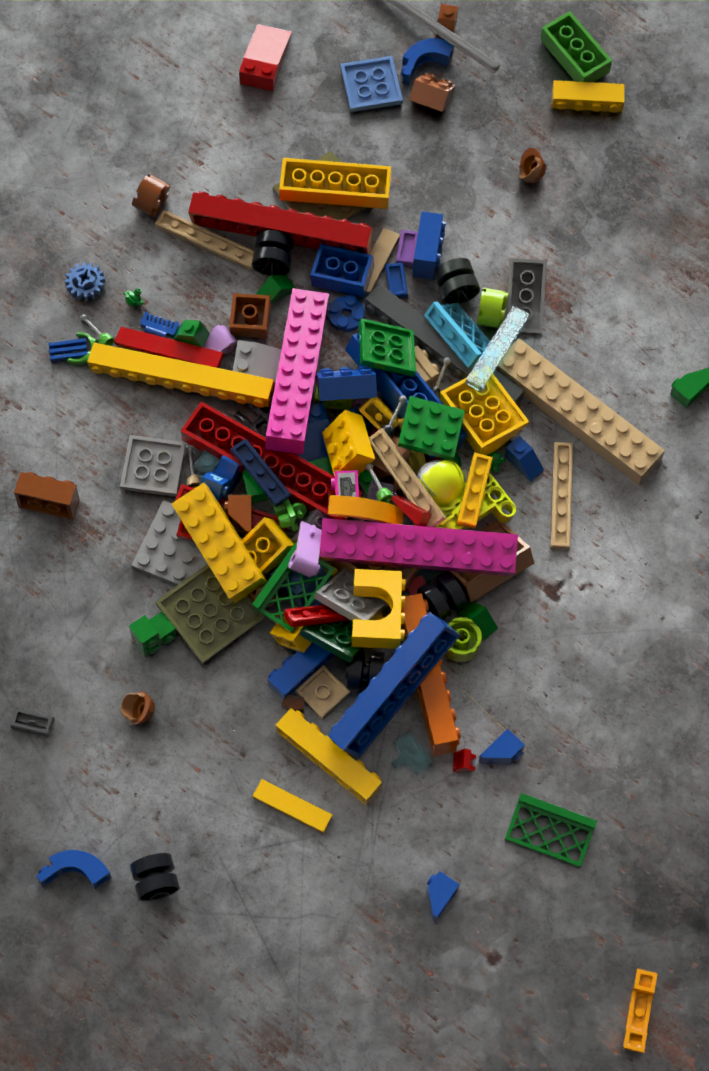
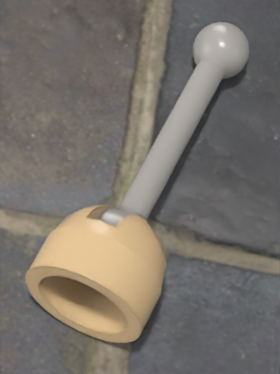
[186,446,201,488]

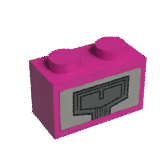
[331,470,359,497]

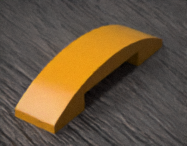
[328,495,404,525]
[623,969,658,1053]

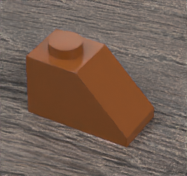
[435,3,458,39]
[224,495,252,535]

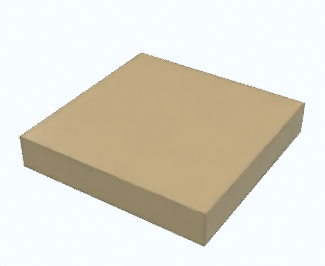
[295,665,351,720]

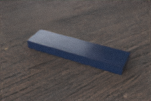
[230,439,291,508]

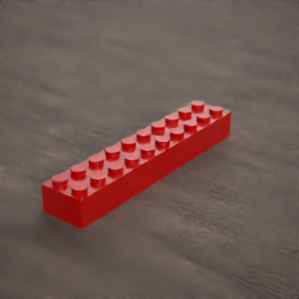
[188,191,374,255]
[180,401,363,520]

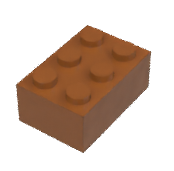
[14,472,80,520]

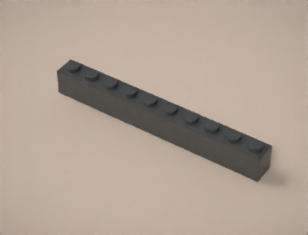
[365,284,524,405]

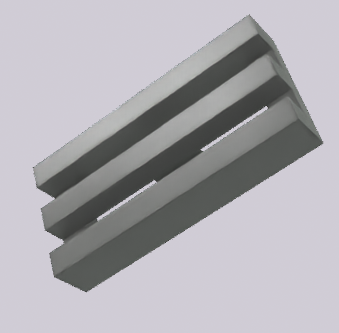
[10,708,54,737]

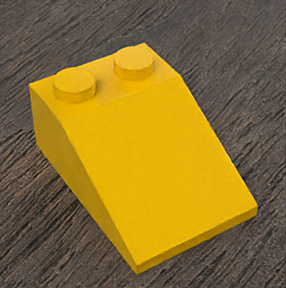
[242,517,294,575]

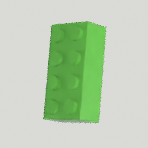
[540,11,612,82]

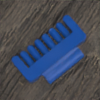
[140,311,179,338]

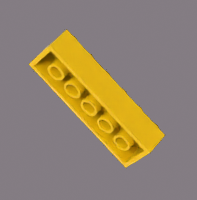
[279,158,391,209]
[172,483,267,603]

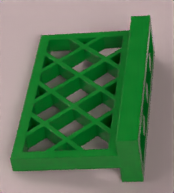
[252,542,335,633]
[505,793,597,867]

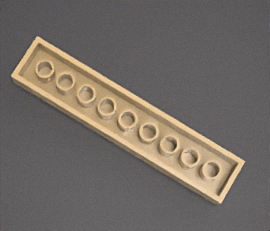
[494,338,665,485]

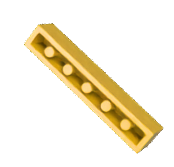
[275,708,382,805]

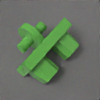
[273,499,307,531]

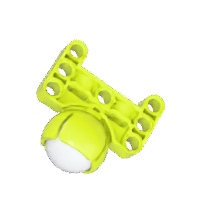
[413,460,516,530]

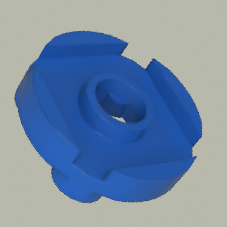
[328,295,365,332]

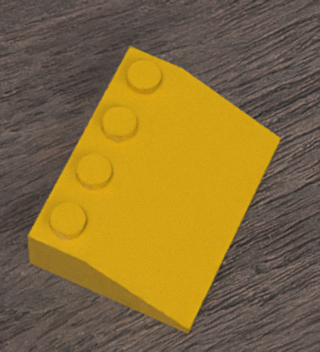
[440,366,529,456]

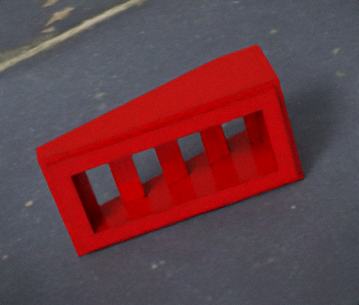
[391,496,432,527]

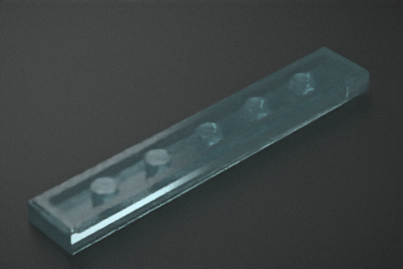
[465,306,530,392]

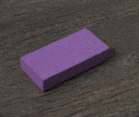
[396,230,418,267]

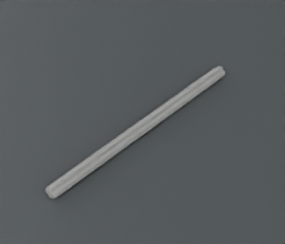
[387,0,500,73]

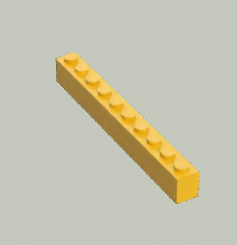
[87,343,275,408]

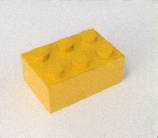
[322,410,375,476]

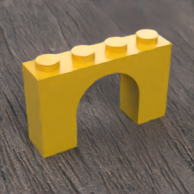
[352,569,405,649]

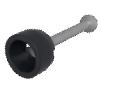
[431,357,451,400]
[380,396,407,440]

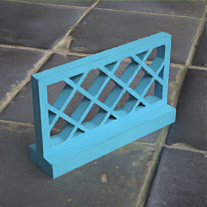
[424,302,502,368]

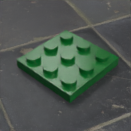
[359,318,416,377]
[397,396,465,461]

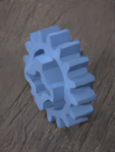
[65,262,105,301]

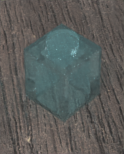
[194,450,220,478]

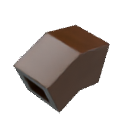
[282,694,304,713]

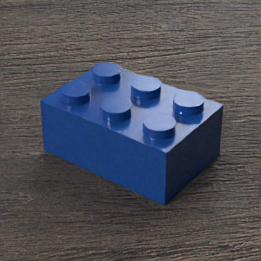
[412,211,446,280]
[310,244,374,298]
[317,366,377,401]

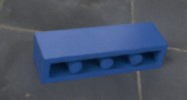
[268,642,334,701]

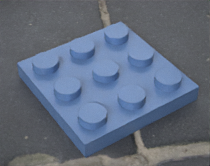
[340,56,403,112]

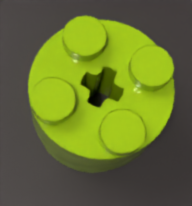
[477,288,508,328]
[445,617,482,662]

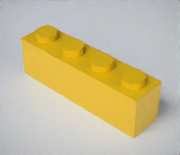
[552,80,624,113]

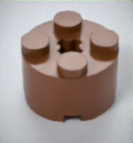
[132,174,170,217]

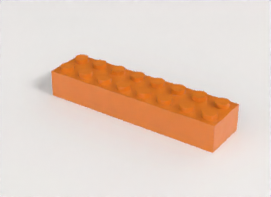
[401,593,461,757]

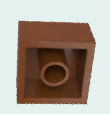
[229,293,272,338]

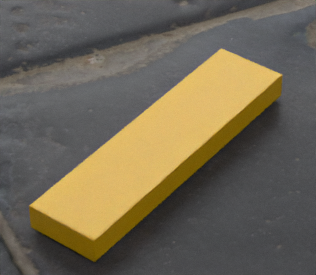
[456,452,493,529]
[252,779,333,833]

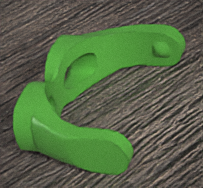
[67,332,98,365]

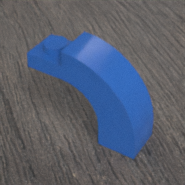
[401,38,454,85]
[36,850,112,889]

